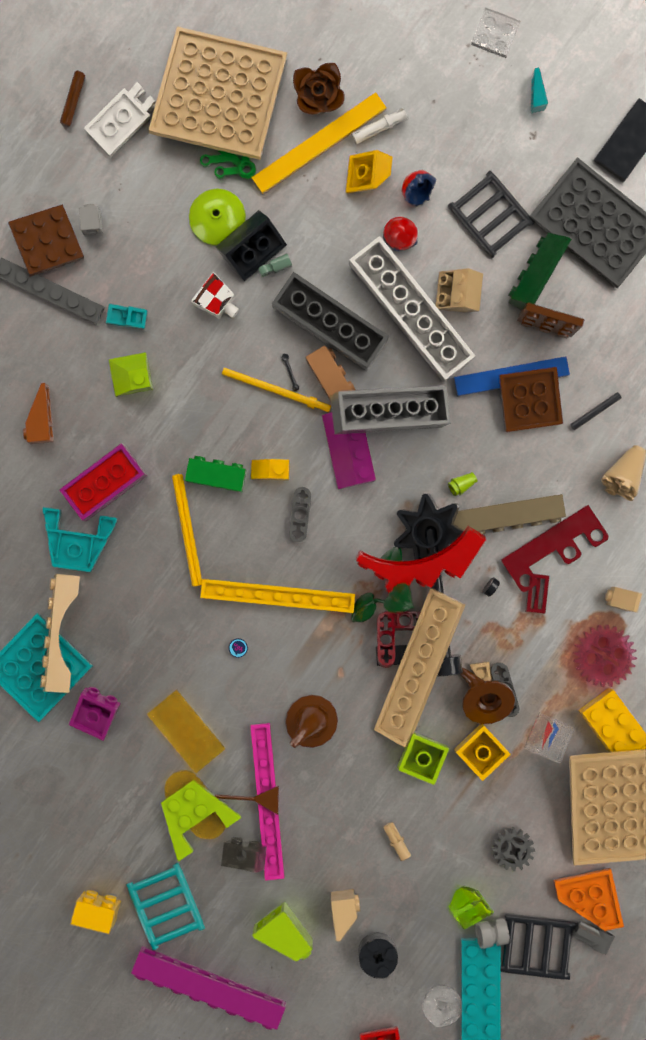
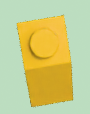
[251,459,290,481]

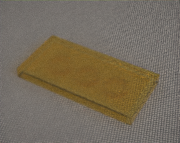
[147,689,226,773]

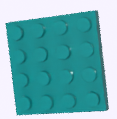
[0,613,93,722]

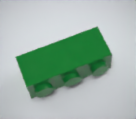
[185,456,247,493]

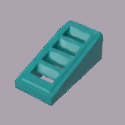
[531,67,548,113]

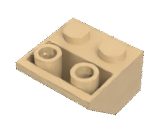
[436,268,483,313]

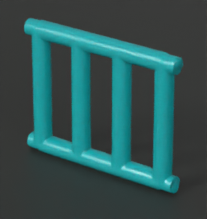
[126,862,205,950]

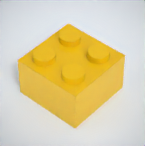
[454,724,511,781]
[71,890,121,934]

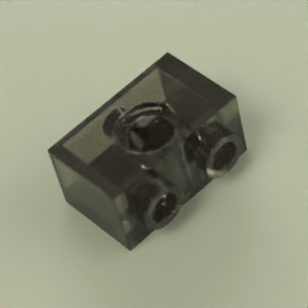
[221,837,267,873]

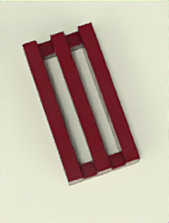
[525,574,549,614]

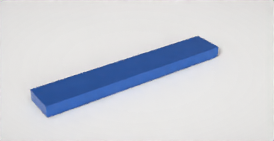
[454,356,570,396]

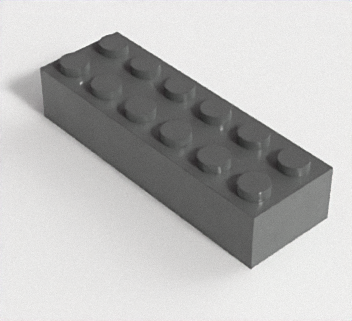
[272,272,389,371]
[330,386,451,434]

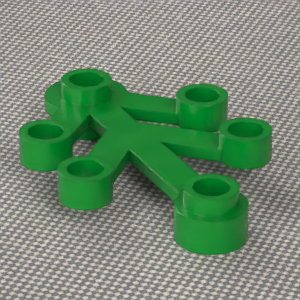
[200,150,256,179]

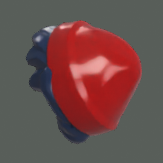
[401,170,436,206]
[383,217,418,251]

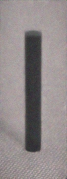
[570,392,622,430]

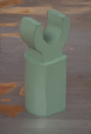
[259,254,292,277]

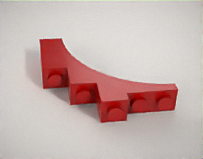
[356,526,486,593]

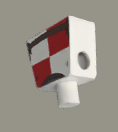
[191,272,239,319]

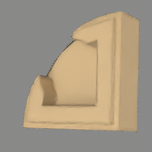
[470,662,492,681]

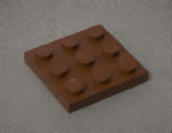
[8,204,84,276]
[517,302,585,338]
[499,367,563,432]

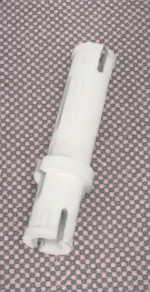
[352,108,408,144]

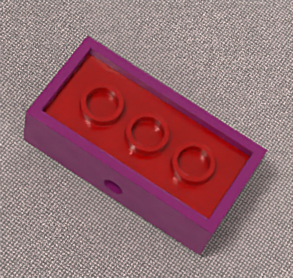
[59,443,147,522]

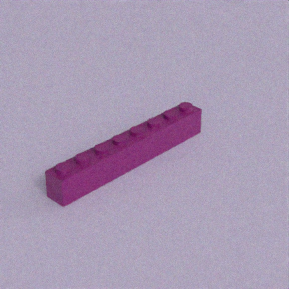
[131,946,286,1030]

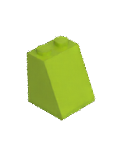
[252,902,313,962]

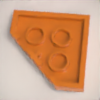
[553,868,624,931]

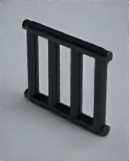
[448,170,535,258]
[501,914,576,980]

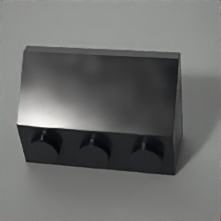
[216,210,287,281]

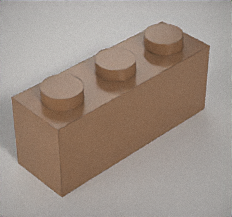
[305,345,355,402]

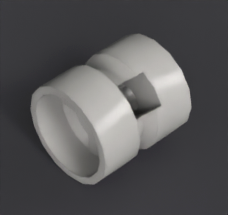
[475,918,509,949]

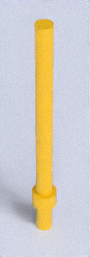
[222,367,331,412]

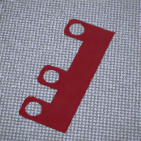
[501,505,609,592]

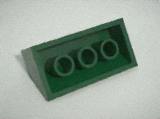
[508,233,572,310]

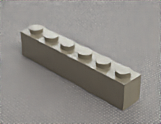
[454,494,566,534]

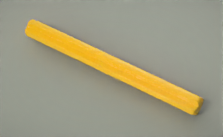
[172,474,202,587]

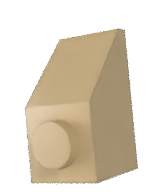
[605,587,642,612]

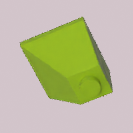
[109,352,153,397]

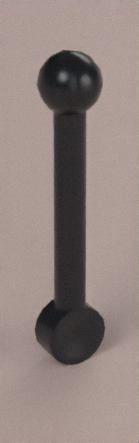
[281,353,299,391]

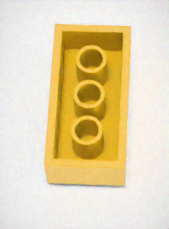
[578,688,646,752]

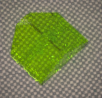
[448,886,494,929]

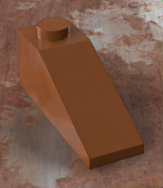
[23,383,54,444]

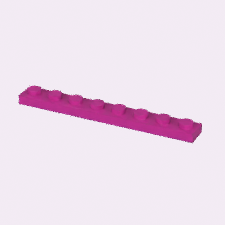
[250,723,285,881]

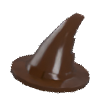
[460,668,515,724]
[285,695,338,748]

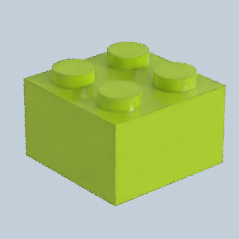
[397,732,449,785]

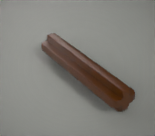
[60,70,85,127]

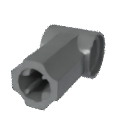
[572,920,615,955]

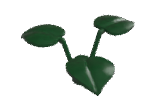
[351,547,414,623]

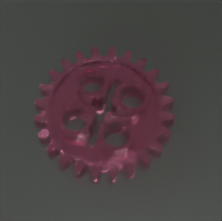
[573,624,637,687]

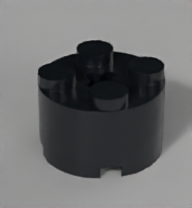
[358,932,398,979]

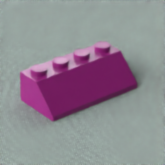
[322,412,376,490]

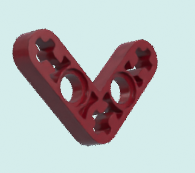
[377,611,421,668]

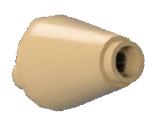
[602,445,646,501]

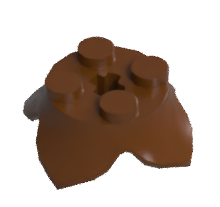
[293,63,345,115]

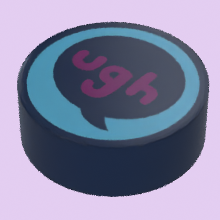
[229,638,248,658]

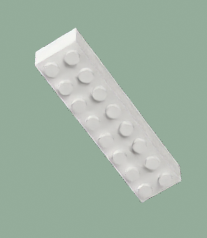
[349,236,475,383]

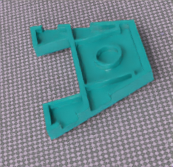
[43,507,118,572]

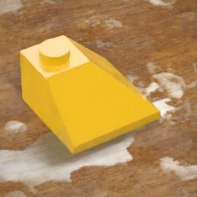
[346,150,393,194]

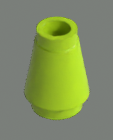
[448,472,478,496]

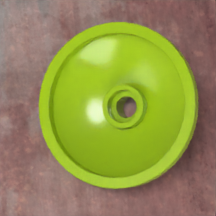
[189,189,246,246]

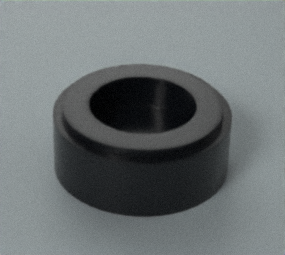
[483,577,500,597]

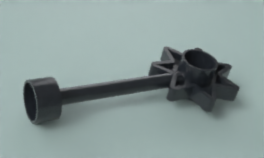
[394,493,464,677]

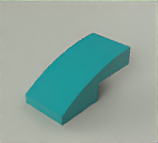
[106,304,147,329]

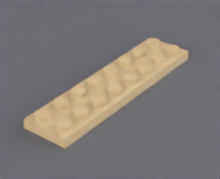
[374,589,466,748]

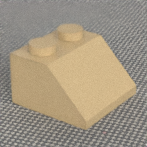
[331,889,360,941]

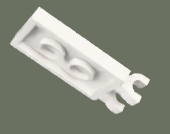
[84,82,156,157]

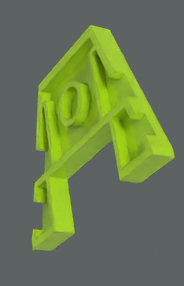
[161,779,241,861]

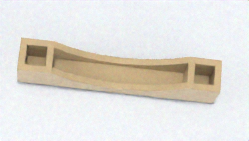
[40,574,80,693]

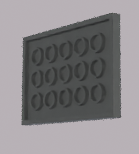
[529,157,646,289]

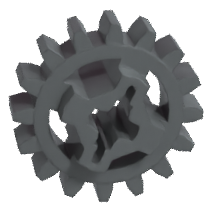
[492,827,535,872]

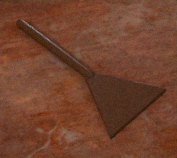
[215,786,279,815]

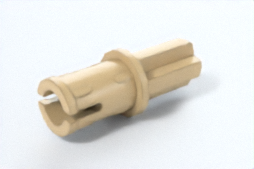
[384,822,411,861]

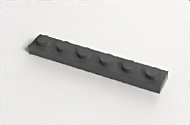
[0,257,105,325]

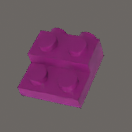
[69,687,121,741]

